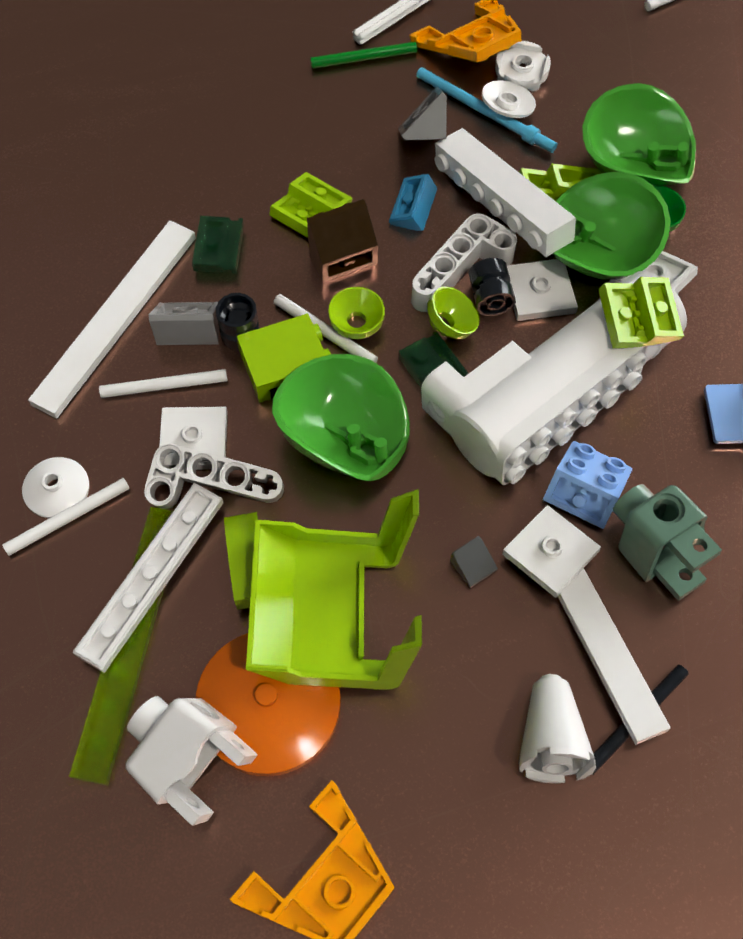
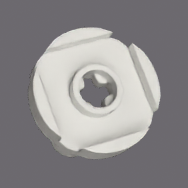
[495,41,551,92]

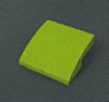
[269,172,353,238]
[598,277,684,348]

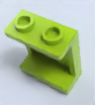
[237,313,331,403]

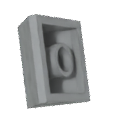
[398,86,447,140]
[149,302,219,345]

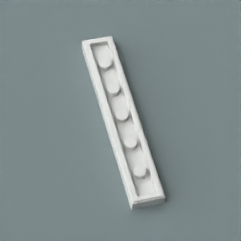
[73,483,224,673]
[557,568,671,745]

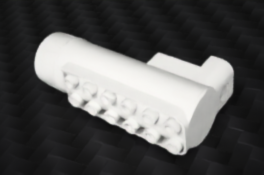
[421,271,687,485]

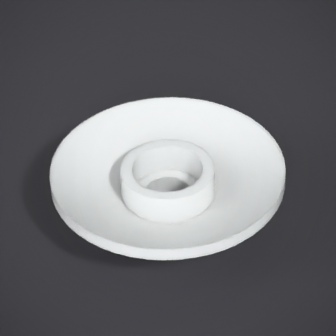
[482,81,536,118]
[22,457,89,518]

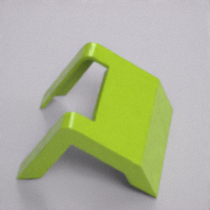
[246,489,422,690]

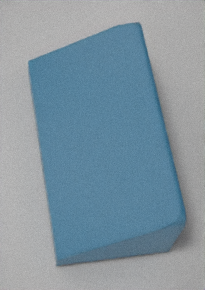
[389,174,437,231]

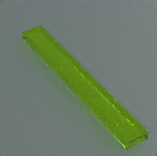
[69,507,173,786]

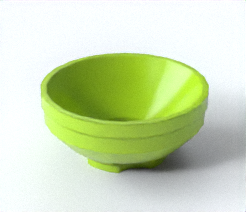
[427,286,479,339]
[328,287,385,339]

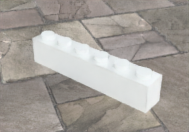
[435,128,576,257]

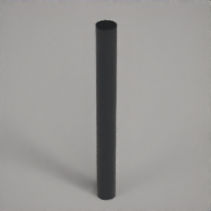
[592,664,689,775]

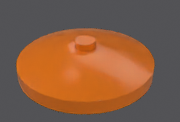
[195,633,341,776]

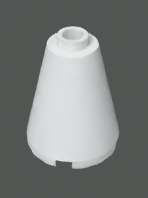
[519,674,596,783]

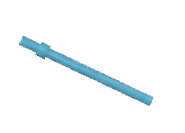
[416,67,558,153]

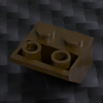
[307,199,378,283]

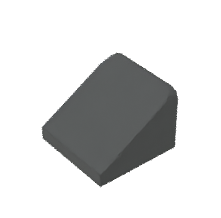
[450,536,498,588]

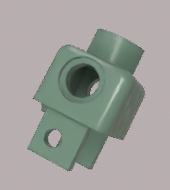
[613,484,722,601]

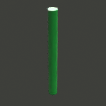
[310,42,417,69]

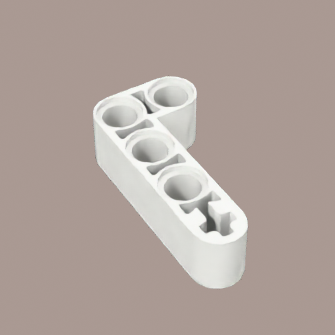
[411,213,517,312]
[144,443,284,509]

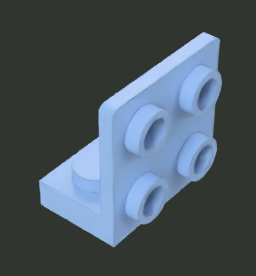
[704,384,743,444]
[543,441,632,529]

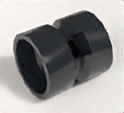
[468,258,516,316]
[216,293,260,351]

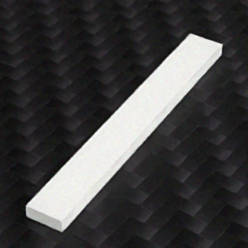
[28,220,196,419]

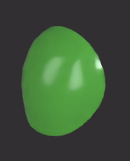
[583,83,696,186]
[552,171,671,280]
[272,354,410,481]

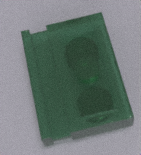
[192,216,244,274]
[398,331,469,388]

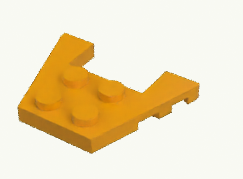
[409,0,522,62]
[230,780,395,939]

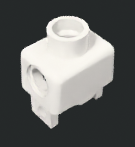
[126,696,258,826]

